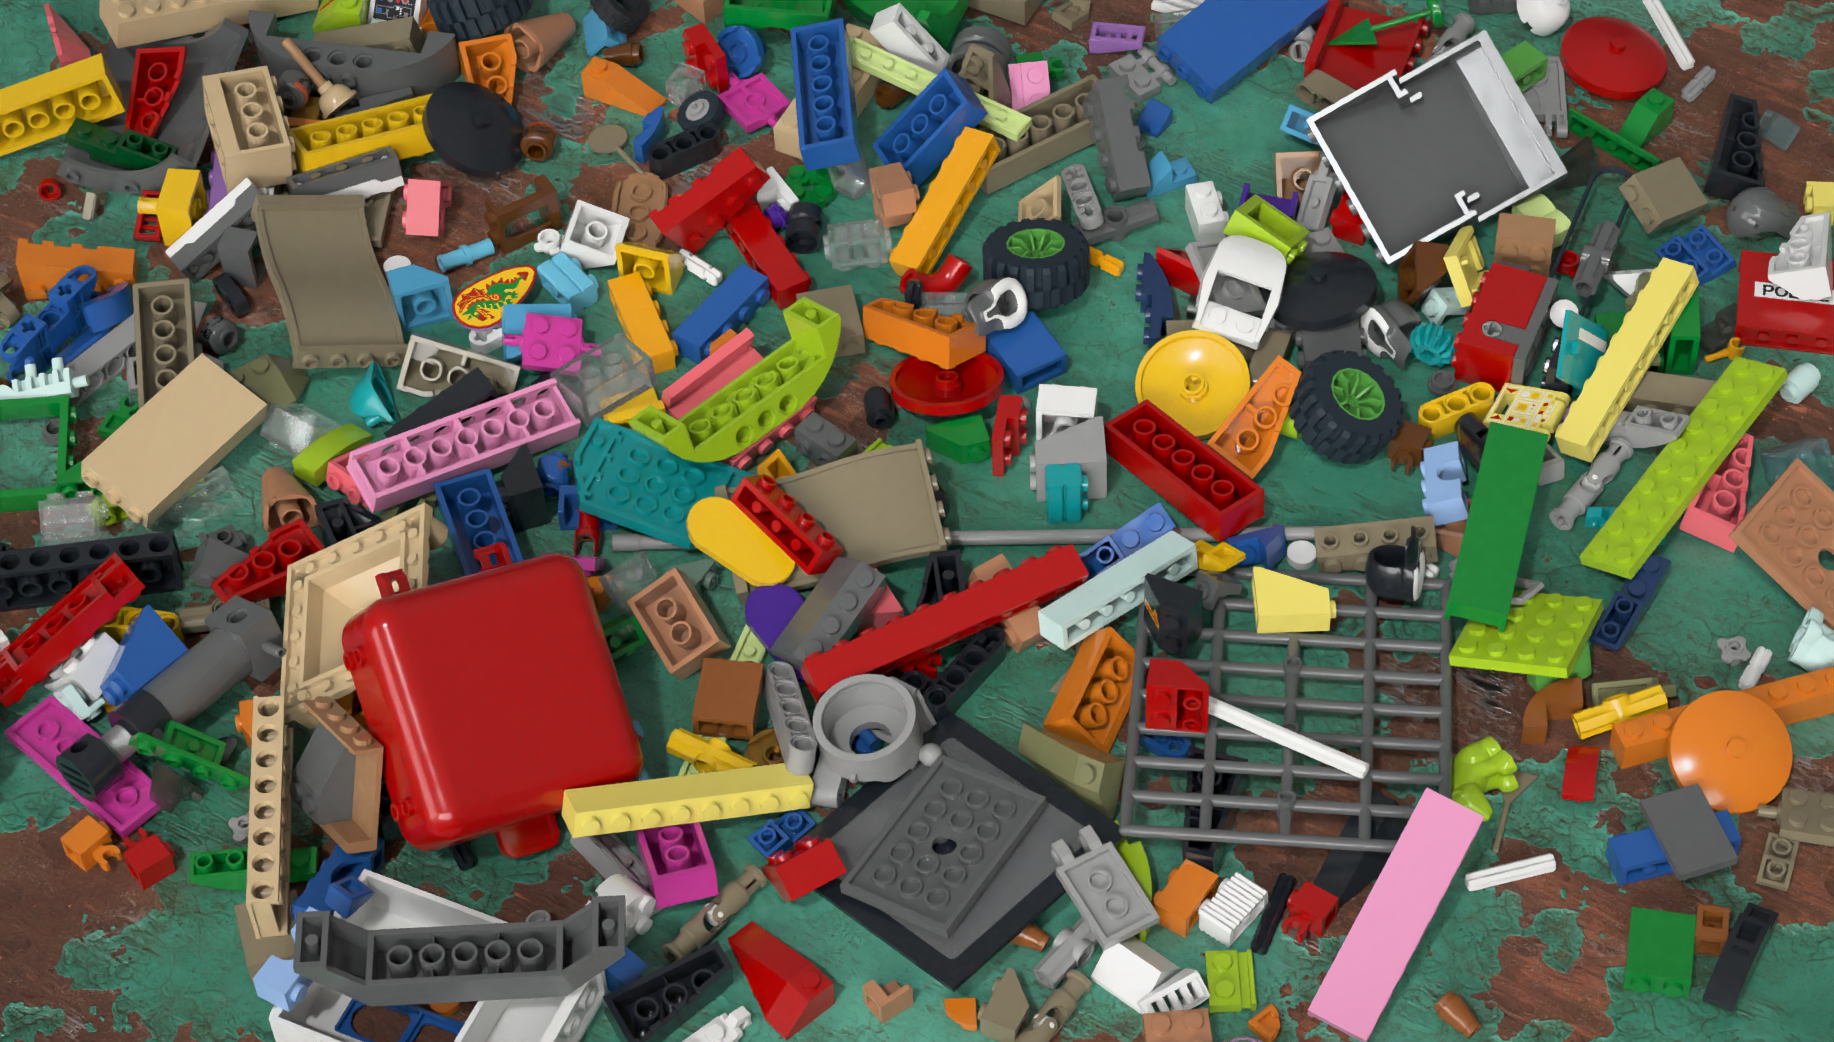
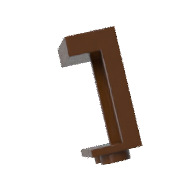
[484,174,562,255]

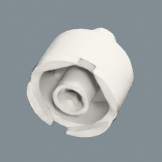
[585,874,656,946]

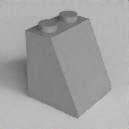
[1029,416,1107,502]

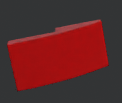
[1562,746,1600,802]

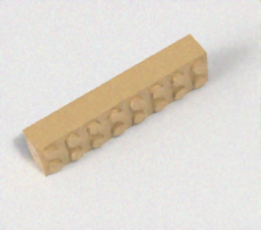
[99,0,319,49]

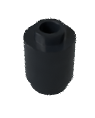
[863,386,895,429]

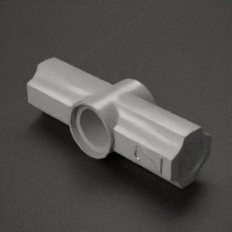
[1033,917,1098,989]

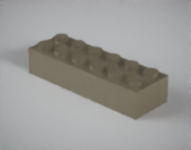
[977,74,1099,195]
[132,278,198,409]

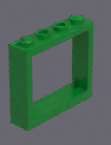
[0,395,79,513]

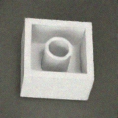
[1036,384,1097,441]

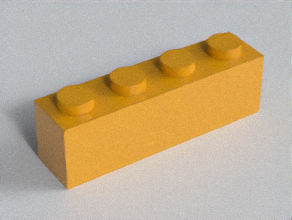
[607,271,679,378]

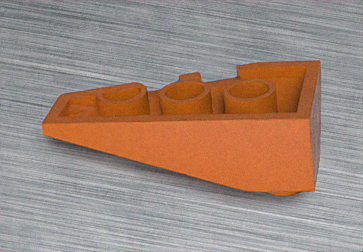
[1206,355,1302,480]

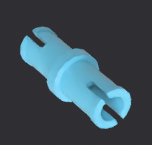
[437,238,495,273]

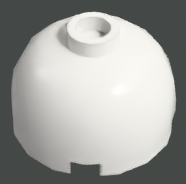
[1516,0,1571,36]

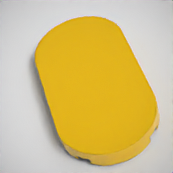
[686,497,795,587]

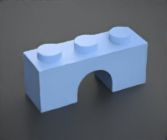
[1420,441,1469,526]
[253,906,318,1012]

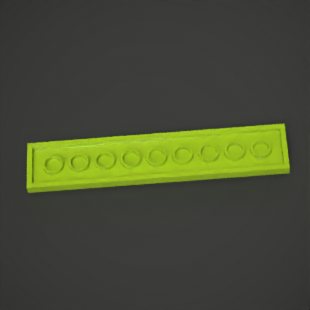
[1579,356,1788,580]

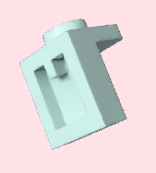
[1421,287,1471,326]
[53,683,106,722]

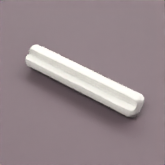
[1464,853,1556,891]

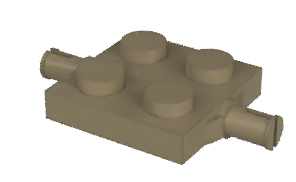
[1757,787,1834,847]

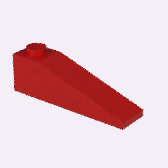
[211,518,325,604]
[728,921,835,1041]

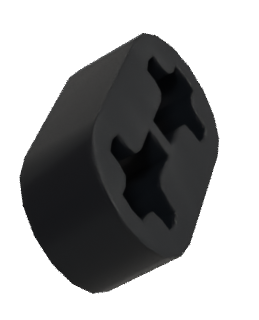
[212,272,250,318]

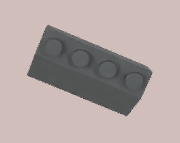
[769,557,887,672]

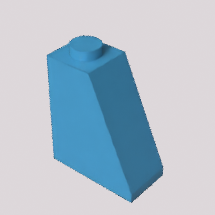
[501,303,577,364]

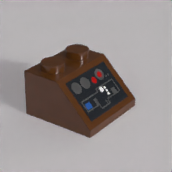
[1397,240,1449,308]

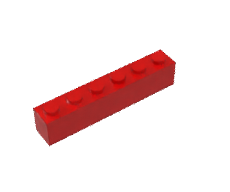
[723,198,812,310]

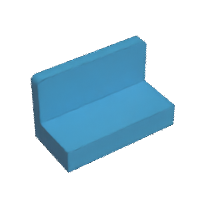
[583,9,627,57]

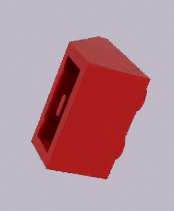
[1145,658,1210,734]
[761,835,847,902]

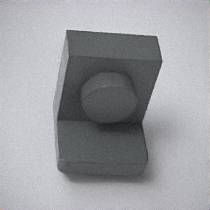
[1193,571,1243,610]

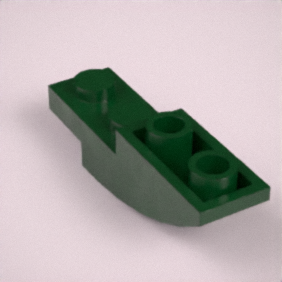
[65,117,178,170]

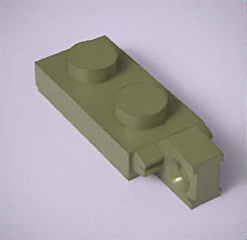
[1589,676,1677,707]

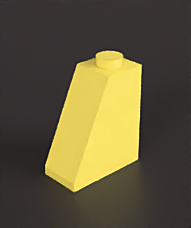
[1251,567,1336,634]

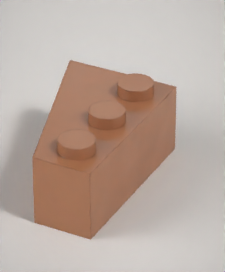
[965,553,1044,653]

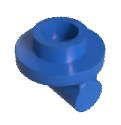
[852,729,882,754]

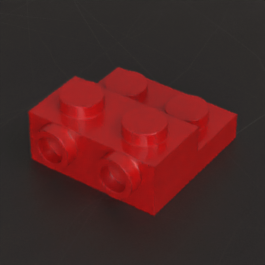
[682,22,729,95]
[991,394,1028,477]

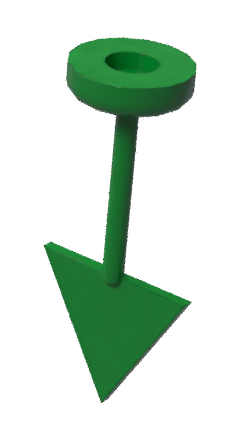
[1328,0,1445,45]

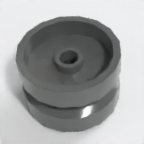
[947,26,1012,79]

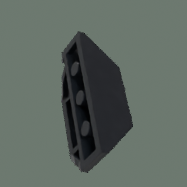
[314,497,382,548]

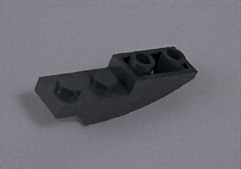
[1702,902,1779,1012]

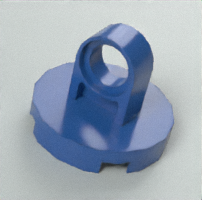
[717,24,766,79]

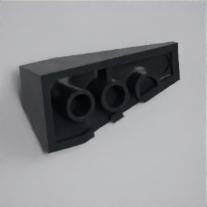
[1313,790,1409,909]

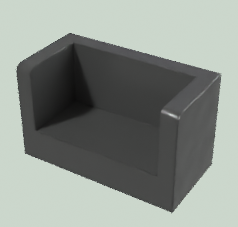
[217,226,267,289]

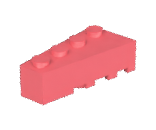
[1679,433,1754,553]

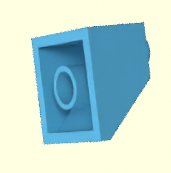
[386,264,454,332]

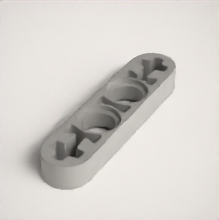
[1061,164,1104,230]

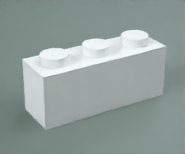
[869,3,950,75]

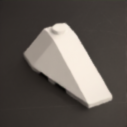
[1768,212,1833,301]

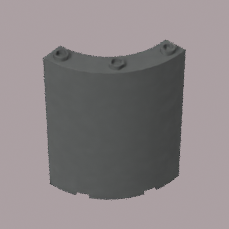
[56,18,249,195]

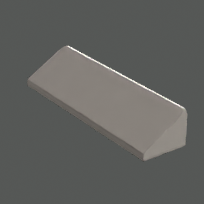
[570,833,665,917]

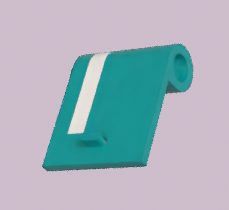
[1556,310,1609,399]

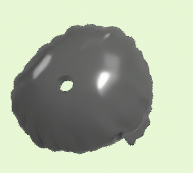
[1725,187,1802,240]

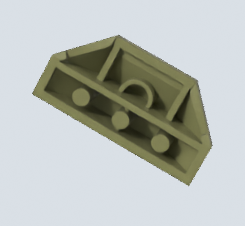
[228,353,310,419]

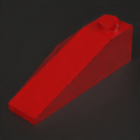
[124,46,188,138]

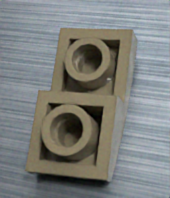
[1756,832,1800,892]

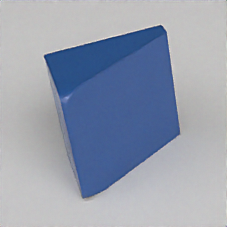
[1135,99,1173,138]
[325,875,374,918]

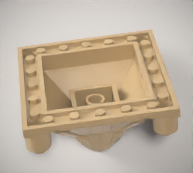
[280,503,448,729]

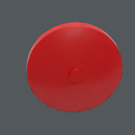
[1559,16,1667,100]
[889,352,1005,416]

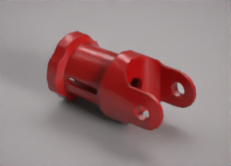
[573,507,601,557]

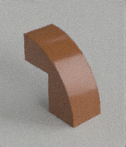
[1520,677,1583,744]

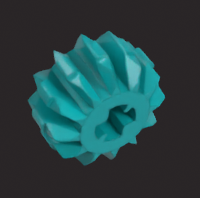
[1409,321,1455,368]

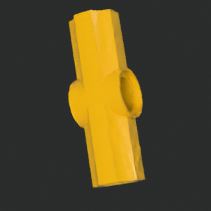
[1571,684,1668,740]
[666,728,758,773]

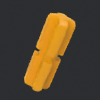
[1089,245,1125,277]

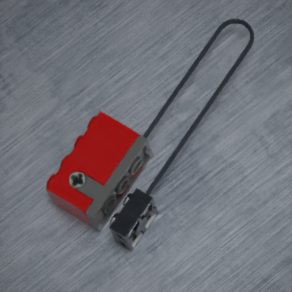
[1451,166,1632,396]

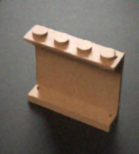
[303,696,384,854]

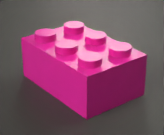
[635,822,719,909]

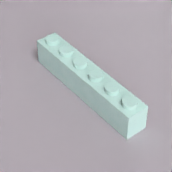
[1038,530,1198,651]

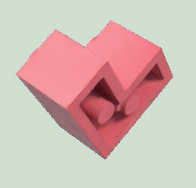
[402,177,453,236]

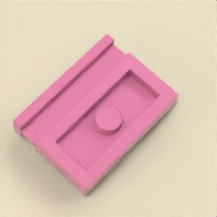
[1008,60,1050,111]

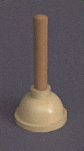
[282,37,357,120]

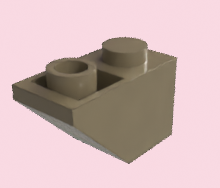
[977,967,1029,1042]

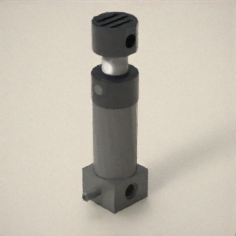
[56,595,285,802]

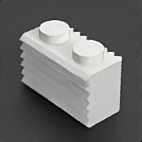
[1198,872,1268,947]

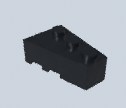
[916,550,971,644]

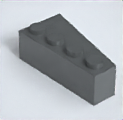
[1083,74,1151,202]

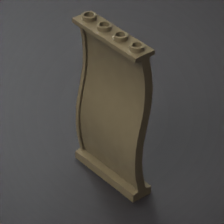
[250,195,408,369]
[714,438,952,605]

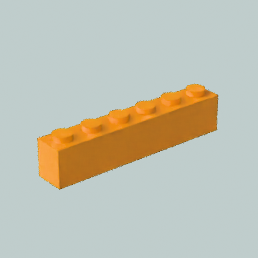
[889,126,1001,276]

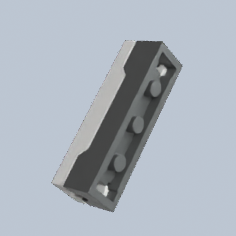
[286,146,404,200]
[165,178,265,284]

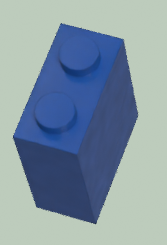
[985,310,1067,395]

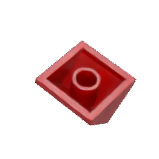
[1156,246,1200,295]

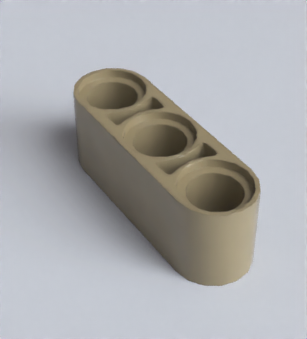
[1295,69,1356,112]
[1248,328,1293,388]

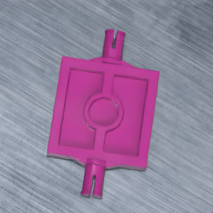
[717,71,791,134]
[503,313,601,375]

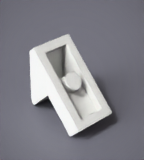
[757,166,799,218]

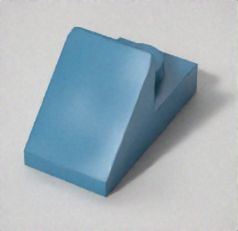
[1145,151,1197,199]

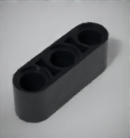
[647,122,722,180]

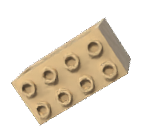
[202,65,297,194]

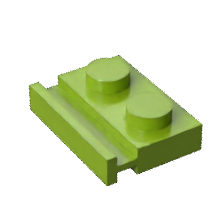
[1205,949,1256,1013]

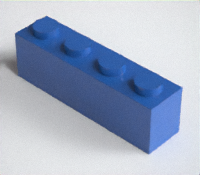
[673,263,770,364]
[1605,809,1742,886]

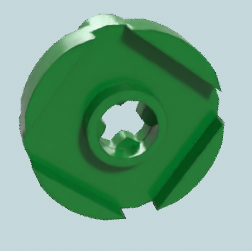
[784,165,838,209]

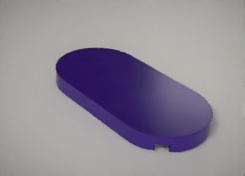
[745,584,805,683]

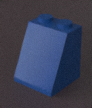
[99,604,188,707]

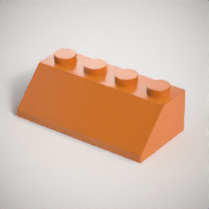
[1042,626,1148,753]

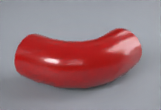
[899,253,973,302]

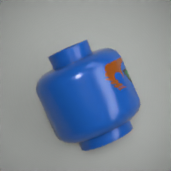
[536,451,574,497]

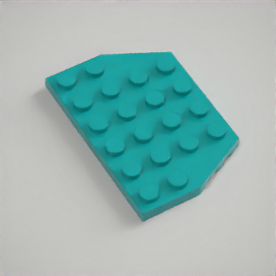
[573,417,755,550]

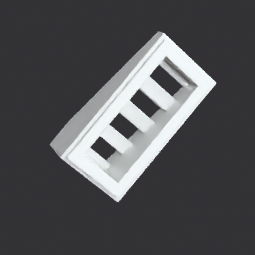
[1136,968,1210,1015]

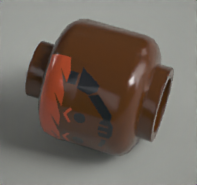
[520,121,558,162]

